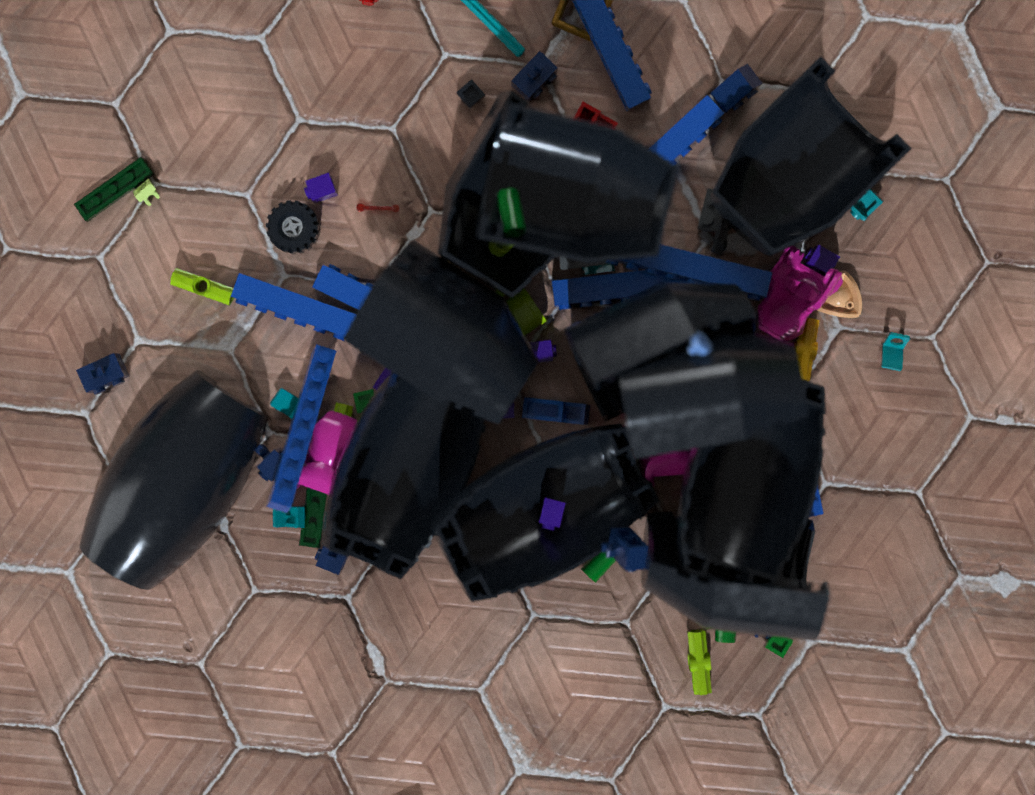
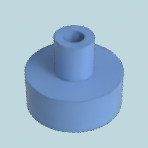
[688,332,712,356]

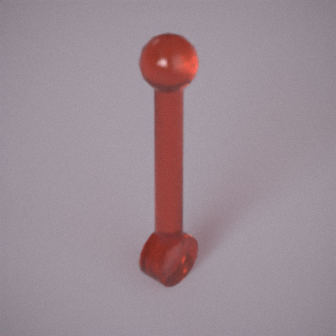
[356,203,400,212]

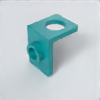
[881,332,910,371]
[270,388,298,419]

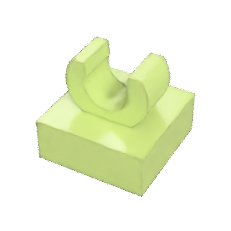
[133,178,160,206]

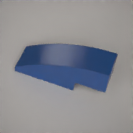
[522,397,590,425]

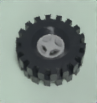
[266,200,321,254]

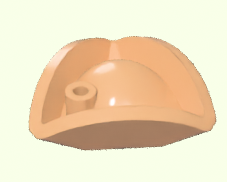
[817,271,862,318]

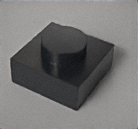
[456,79,485,109]

